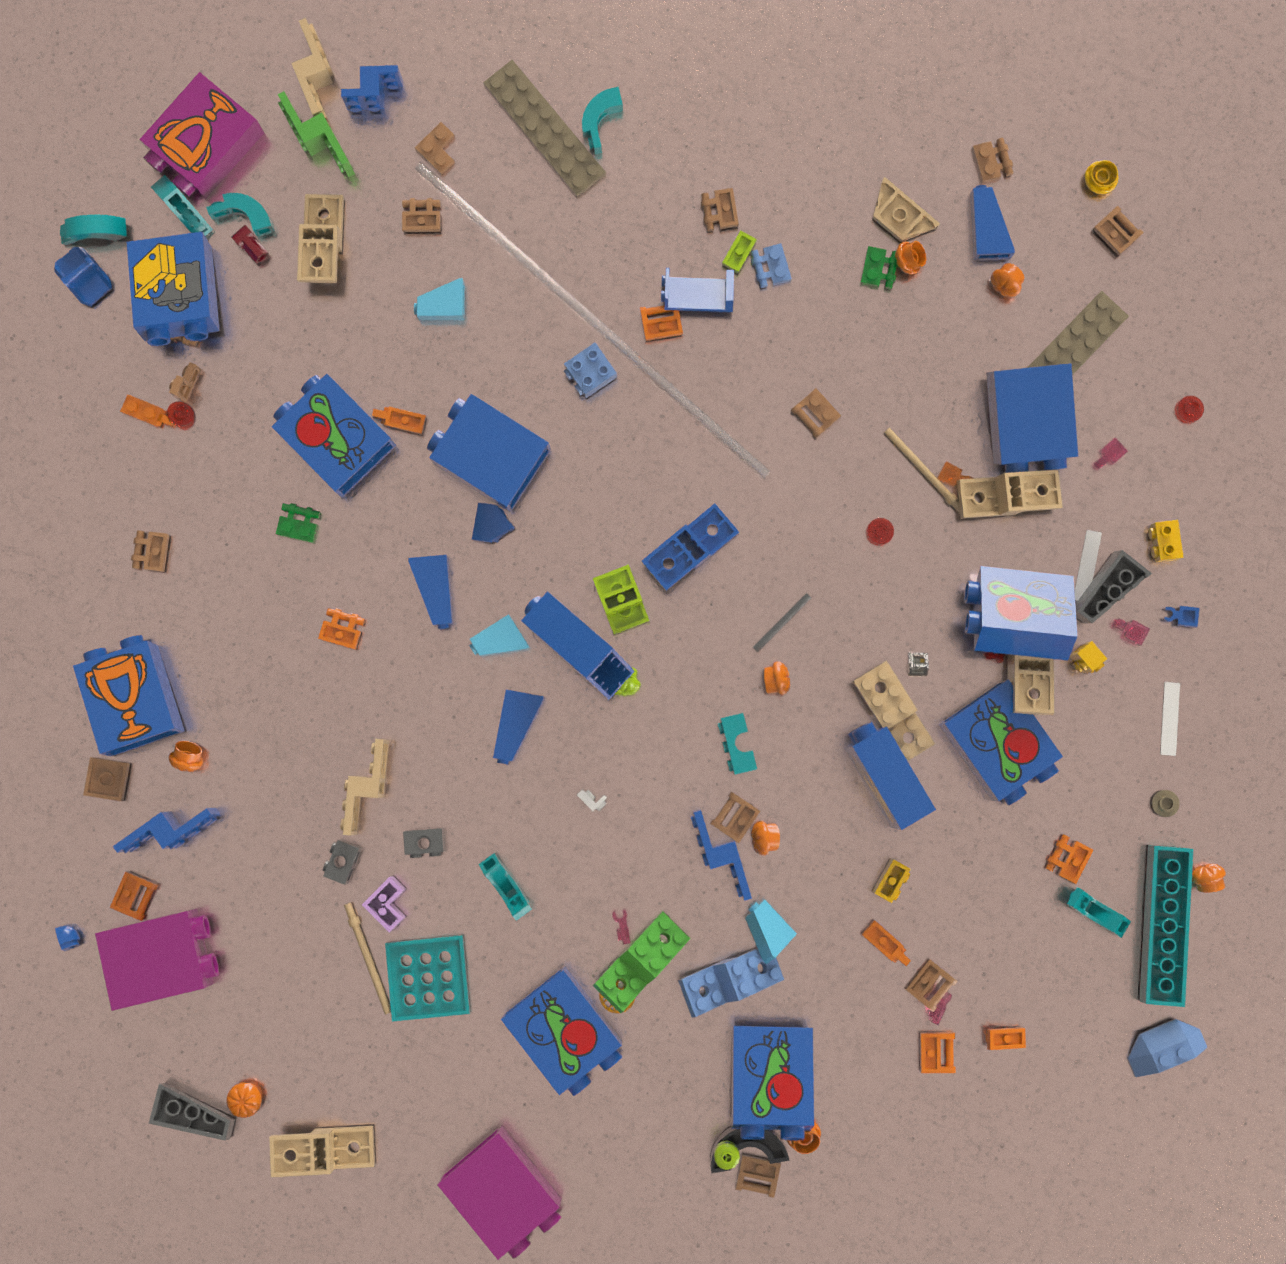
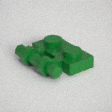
[860,246,898,289]
[275,503,321,543]

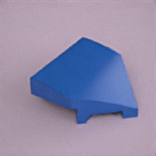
[472,502,515,543]

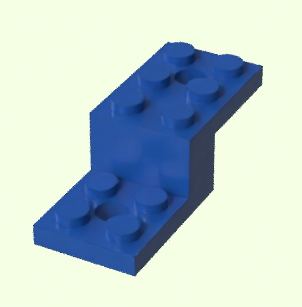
[641,503,739,591]
[113,808,220,853]
[691,810,752,901]

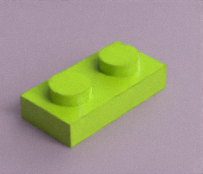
[722,230,757,273]

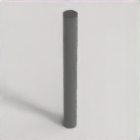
[753,593,811,652]

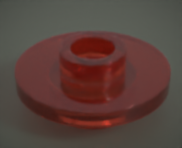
[1177,396,1204,422]
[167,401,194,426]
[867,518,894,545]

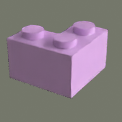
[362,876,406,933]

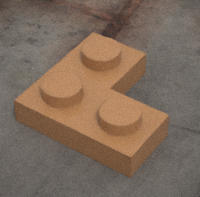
[414,122,455,176]
[169,362,201,403]

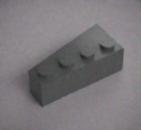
[1075,550,1152,624]
[148,1083,235,1141]

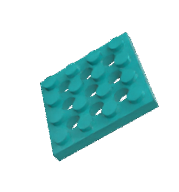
[385,935,470,1022]

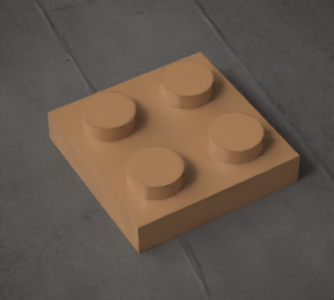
[83,757,130,801]

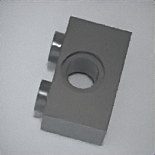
[403,828,446,858]
[322,839,362,885]

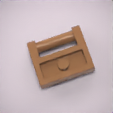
[1093,206,1144,256]
[791,388,841,439]
[710,792,760,843]
[906,960,958,1012]
[735,1154,781,1198]

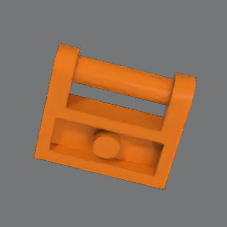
[640,305,683,341]
[110,871,159,921]
[920,1032,956,1073]

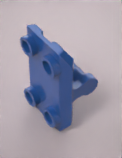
[54,247,112,306]

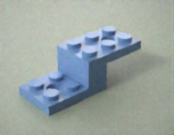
[678,948,784,1018]

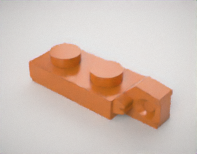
[120,394,175,427]
[372,406,426,435]
[862,920,911,966]

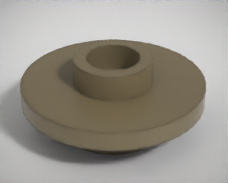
[1152,790,1180,817]

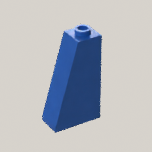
[970,185,1015,260]
[408,555,454,629]
[493,689,545,765]

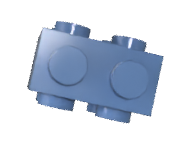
[564,343,617,398]

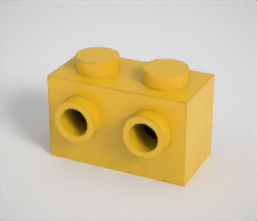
[1148,520,1184,563]
[1070,641,1107,673]
[872,858,910,903]

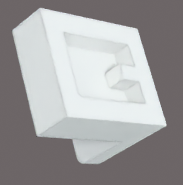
[577,789,607,811]

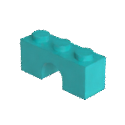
[718,713,757,775]

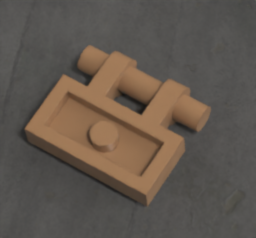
[972,138,1014,183]
[700,188,739,231]
[402,198,441,232]
[131,530,169,572]

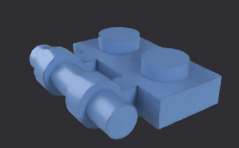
[751,243,792,288]

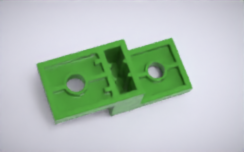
[277,91,355,177]
[593,912,690,1014]

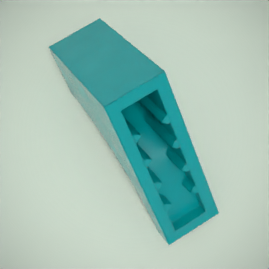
[151,175,213,236]

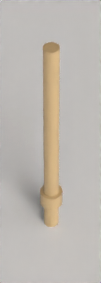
[884,428,960,513]
[344,902,391,1015]

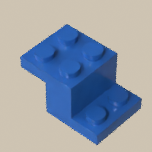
[341,65,403,112]

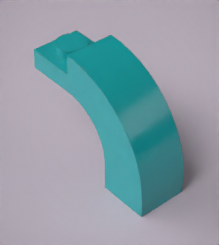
[582,86,623,155]
[206,193,275,237]
[60,214,127,245]
[478,853,532,921]
[1067,887,1131,938]

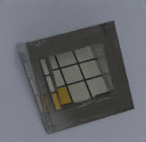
[908,652,929,676]

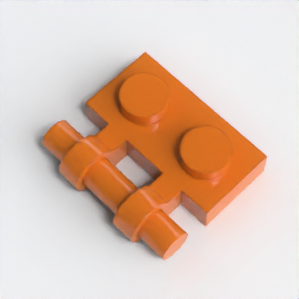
[318,608,365,650]
[1045,834,1094,884]

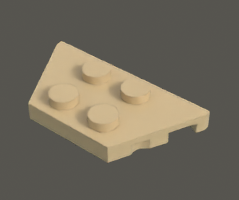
[873,177,940,242]

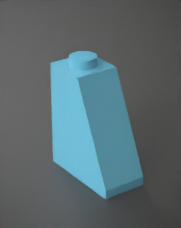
[414,278,465,320]
[469,614,530,657]
[745,900,797,964]

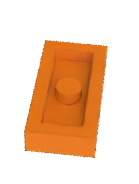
[985,1027,1026,1050]

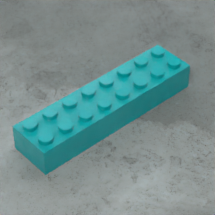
[1139,845,1194,1007]

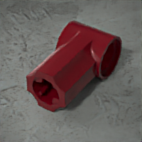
[231,225,269,264]

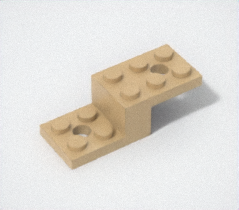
[292,18,334,118]
[297,194,344,283]
[957,470,1063,519]
[1008,654,1054,716]
[853,661,935,761]
[340,739,389,835]
[269,1126,375,1177]

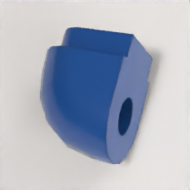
[55,925,81,952]

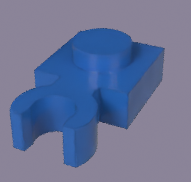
[1164,606,1200,628]

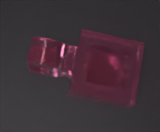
[1094,437,1128,469]
[1112,618,1150,646]
[612,909,631,945]
[928,989,952,1026]

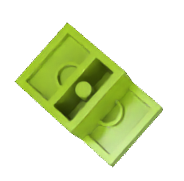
[592,564,650,635]

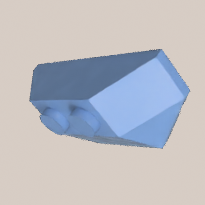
[1127,1019,1207,1077]

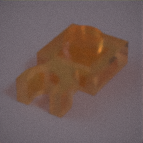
[937,461,974,488]

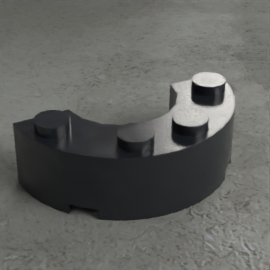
[710,1127,790,1174]

